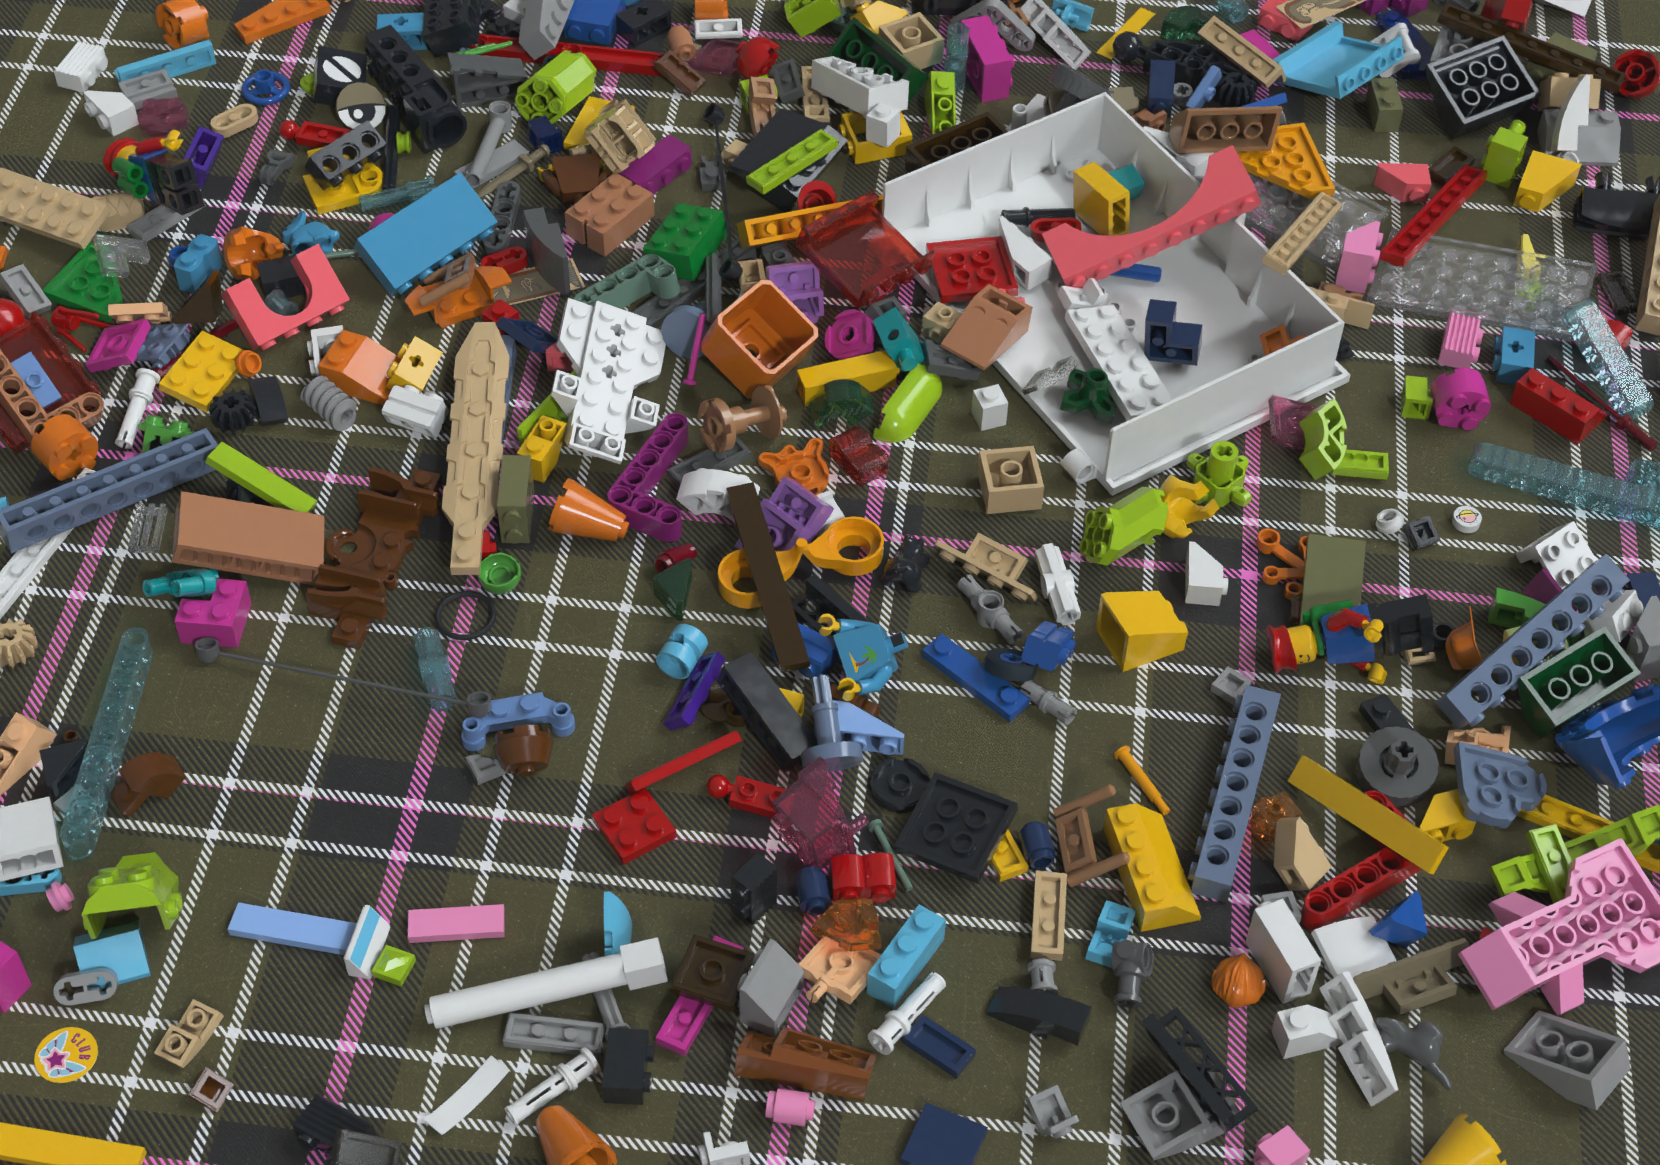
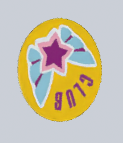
[34,1027,98,1083]

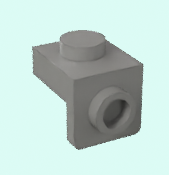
[1025,1085,1079,1139]

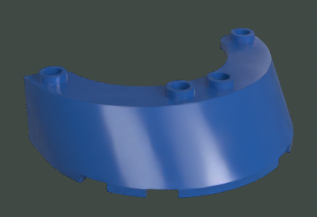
[1555,683,1660,789]

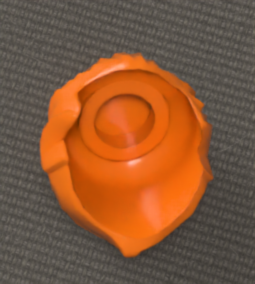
[1212,953,1266,1009]

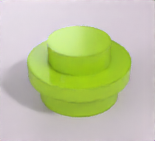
[300,73,314,95]

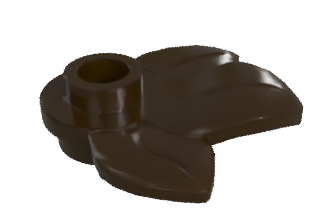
[700,685,748,727]

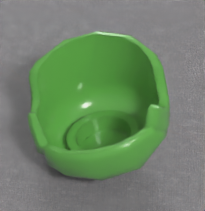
[477,552,521,595]

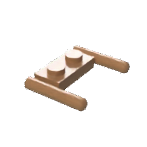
[418,252,476,307]
[1053,784,1130,887]

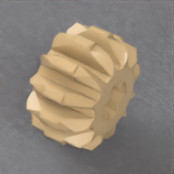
[0,618,38,669]

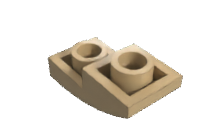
[154,999,224,1068]

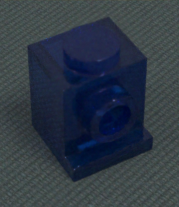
[528,115,563,154]

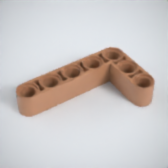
[0,349,104,445]

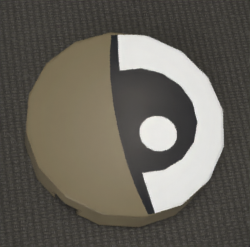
[336,82,386,130]

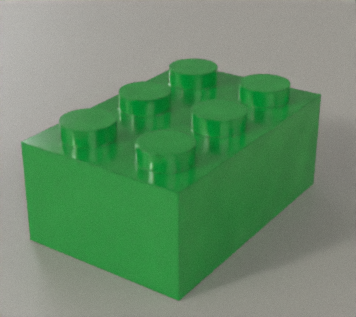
[643,203,727,281]

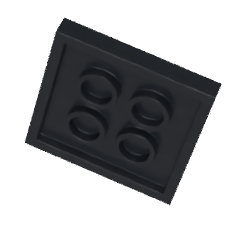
[894,772,1018,884]

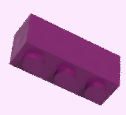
[618,134,692,196]

